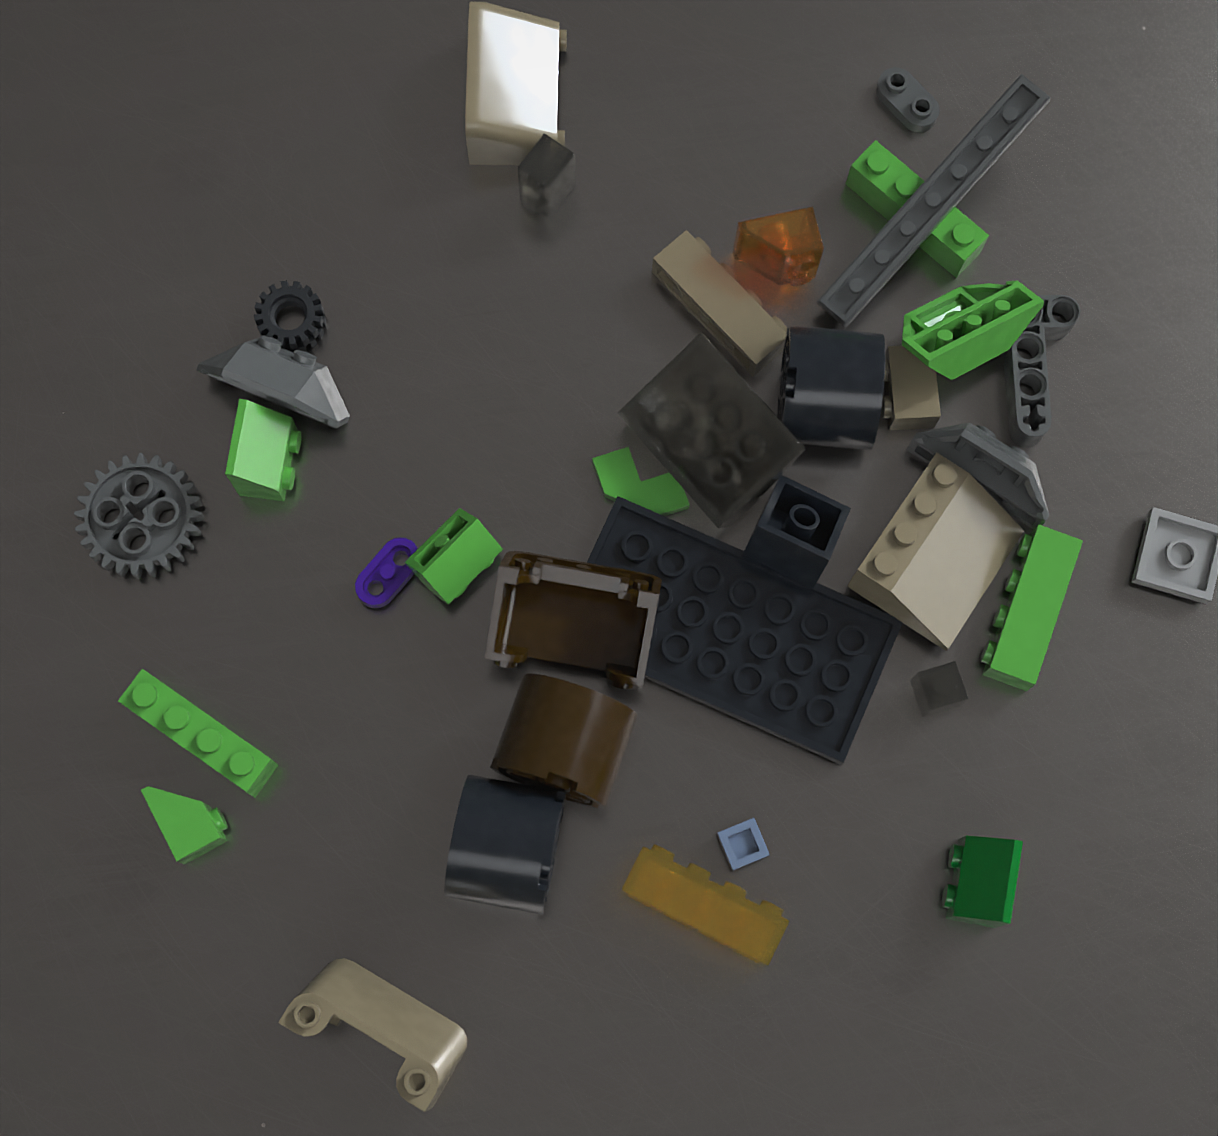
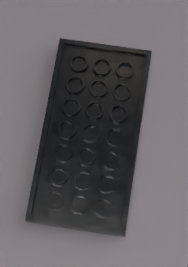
[587,496,903,765]

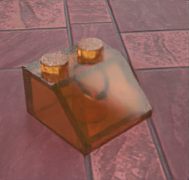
[733,207,824,286]

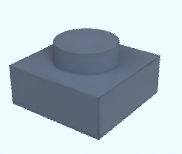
[716,818,770,871]

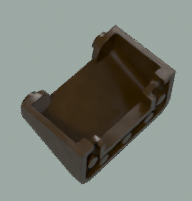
[484,551,662,689]

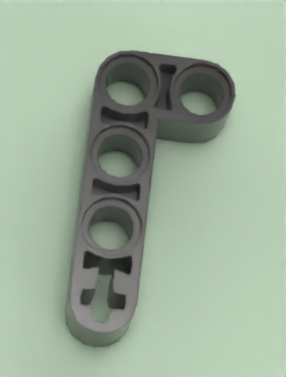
[1003,295,1081,448]

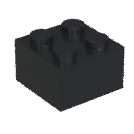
[742,475,851,588]

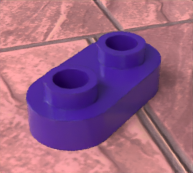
[355,537,418,608]

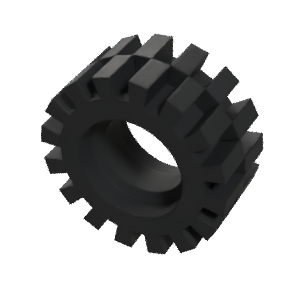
[254,280,326,353]

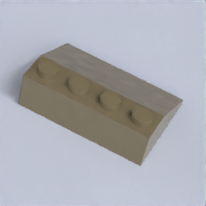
[848,452,1024,651]

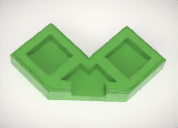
[592,447,690,516]

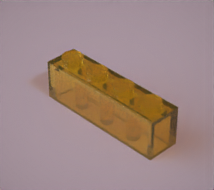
[621,844,790,967]

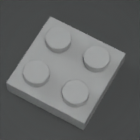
[1132,507,1218,604]

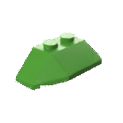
[902,280,1044,380]

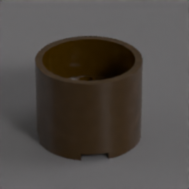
[490,673,637,808]

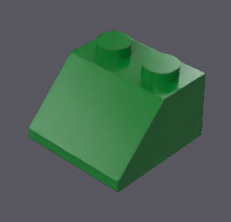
[942,835,1023,928]

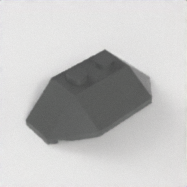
[196,336,350,428]
[906,422,1049,530]

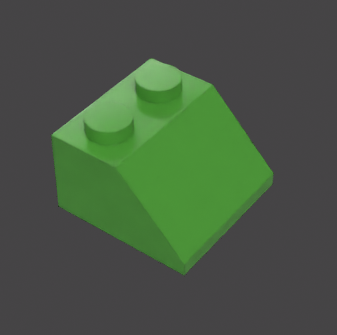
[225,399,301,501]

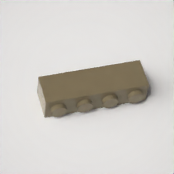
[652,230,787,377]

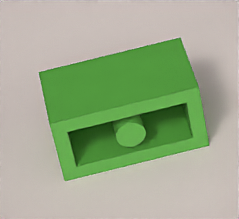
[405,508,503,604]

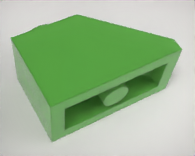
[141,786,228,865]

